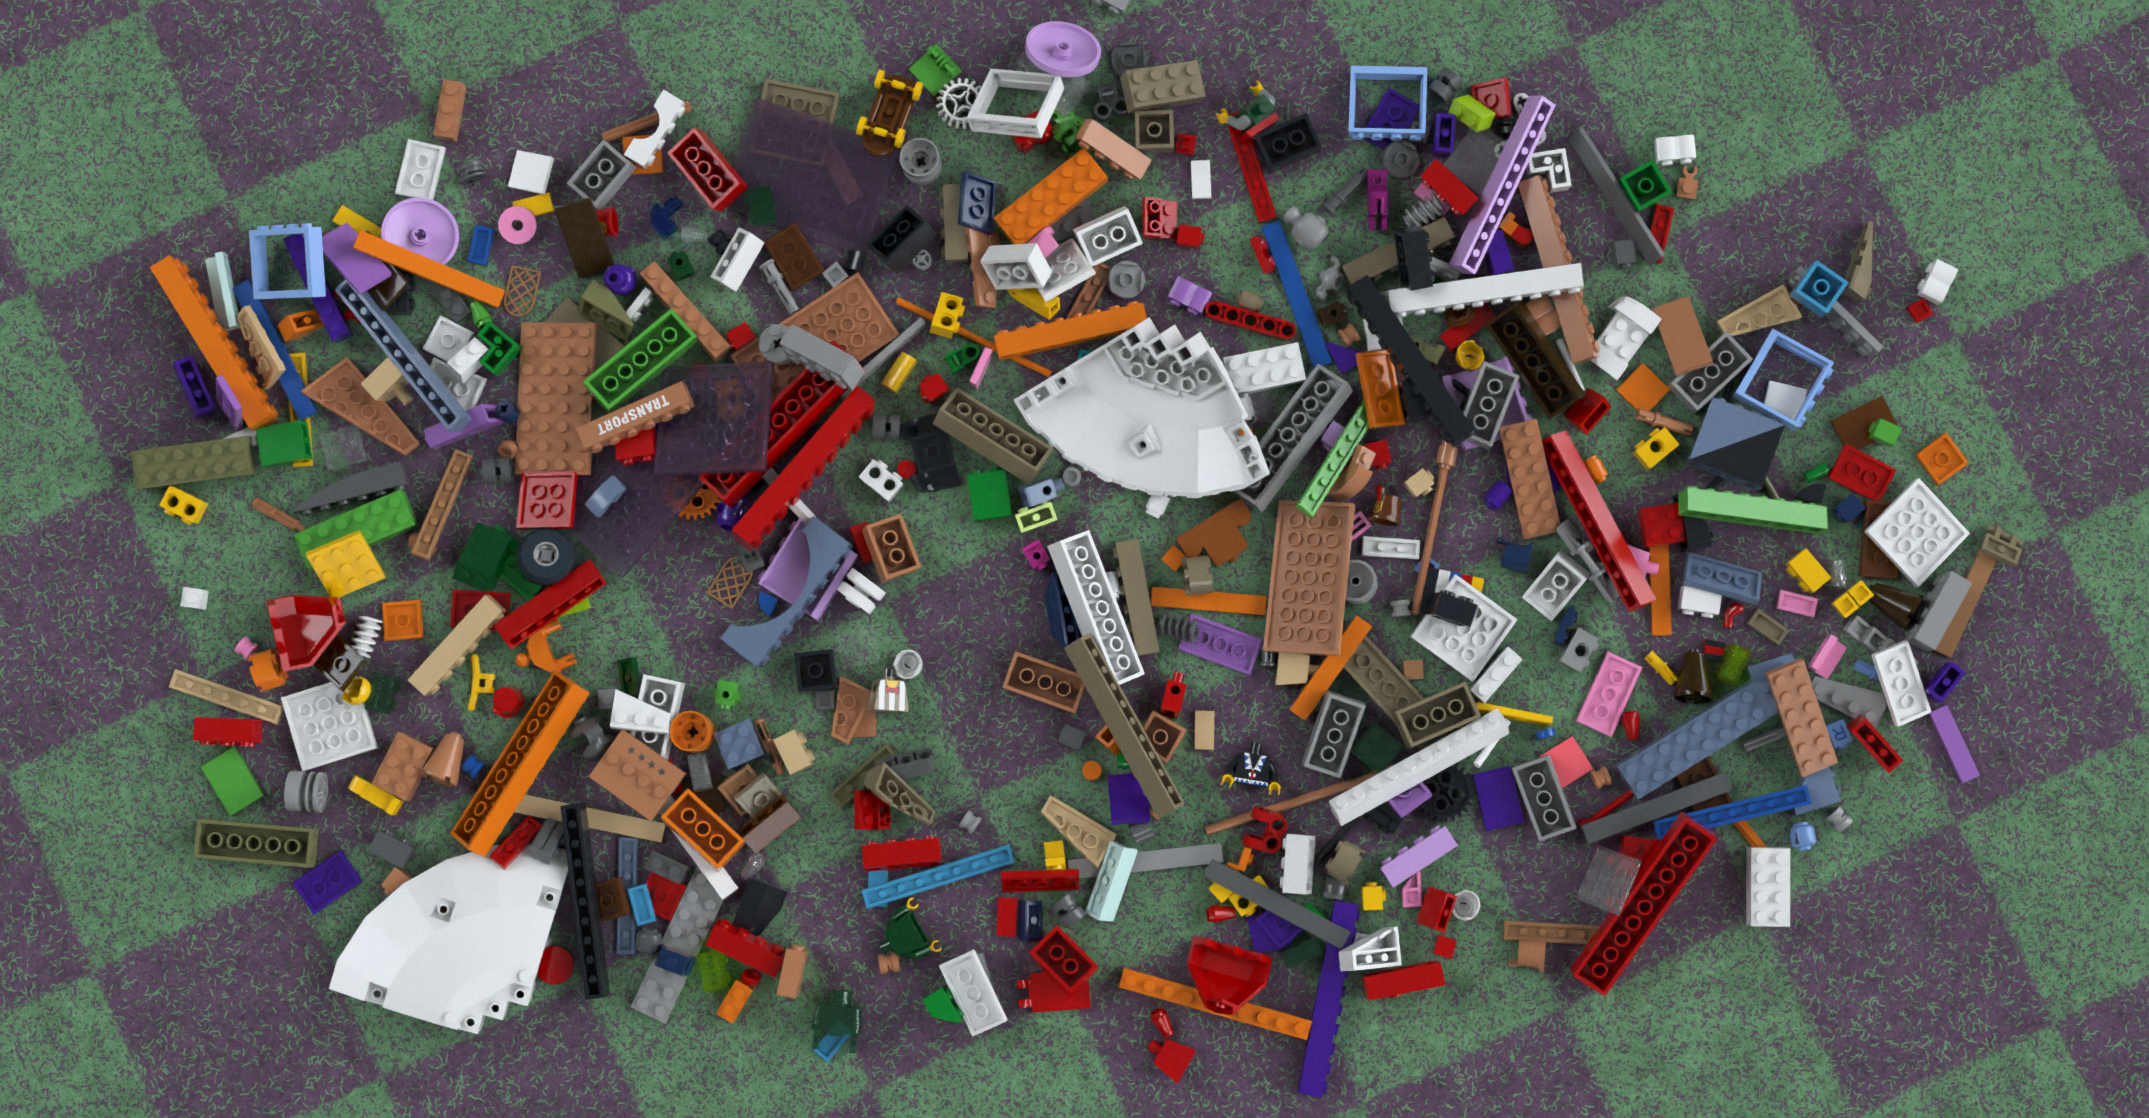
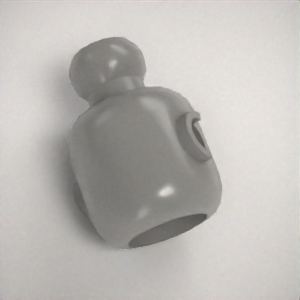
[1283,206,1329,250]

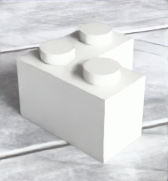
[1526,148,1572,193]

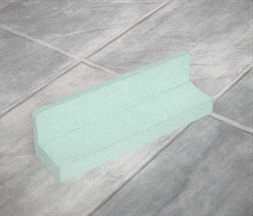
[205,252,240,331]
[1085,841,1138,922]

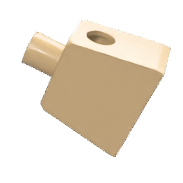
[1275,653,1320,686]

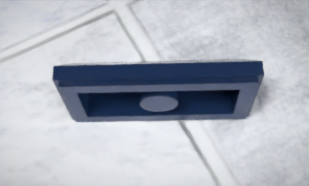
[1019,901,1042,940]

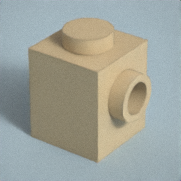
[1403,468,1434,499]

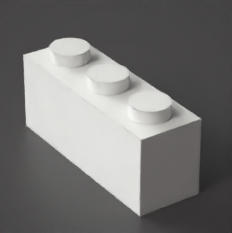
[710,228,765,292]
[1469,647,1523,703]

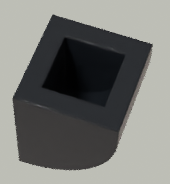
[843,250,867,274]
[1795,484,1827,505]

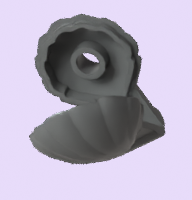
[568,714,614,762]

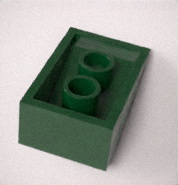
[452,522,512,593]

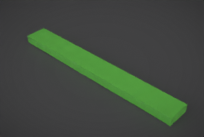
[1295,398,1369,518]

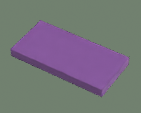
[322,223,392,295]
[215,375,243,432]
[1178,613,1263,676]

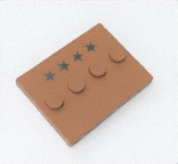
[589,730,686,821]

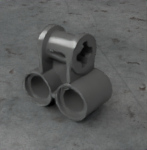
[1094,81,1128,122]
[1128,822,1155,846]

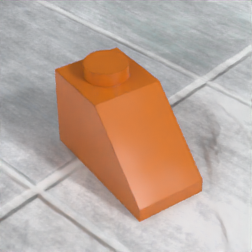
[278,309,324,342]

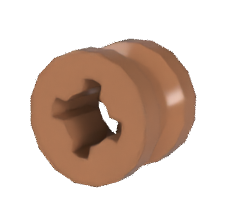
[1337,323,1360,347]
[1590,766,1612,789]

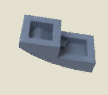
[585,475,626,517]

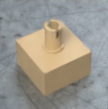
[361,357,414,406]

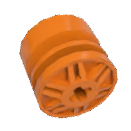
[669,711,716,753]

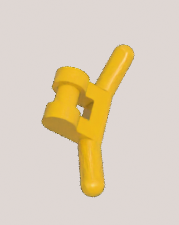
[467,654,495,711]

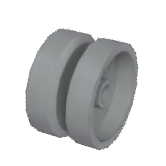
[1345,560,1378,605]

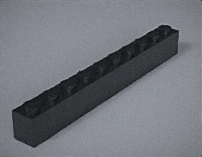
[1346,275,1474,447]
[560,802,610,1000]

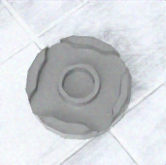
[1107,261,1145,299]

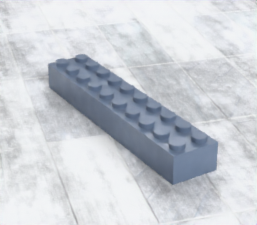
[1615,662,1785,800]

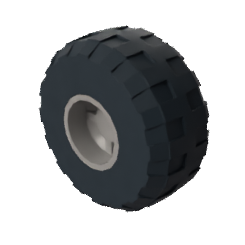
[517,528,576,586]

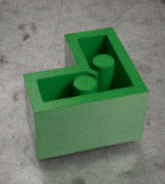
[477,321,522,377]

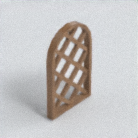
[504,265,542,317]
[706,557,753,609]

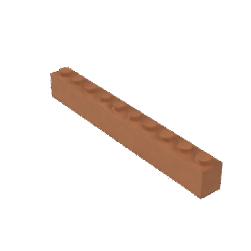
[1518,175,1600,364]

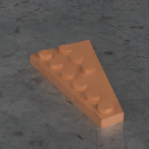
[301,357,420,456]

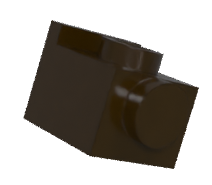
[1316,301,1348,330]

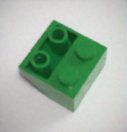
[922,985,964,1023]

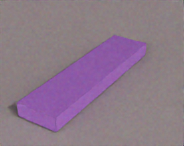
[1928,705,1980,783]

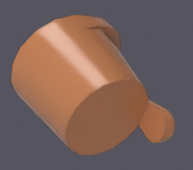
[1508,940,1546,973]

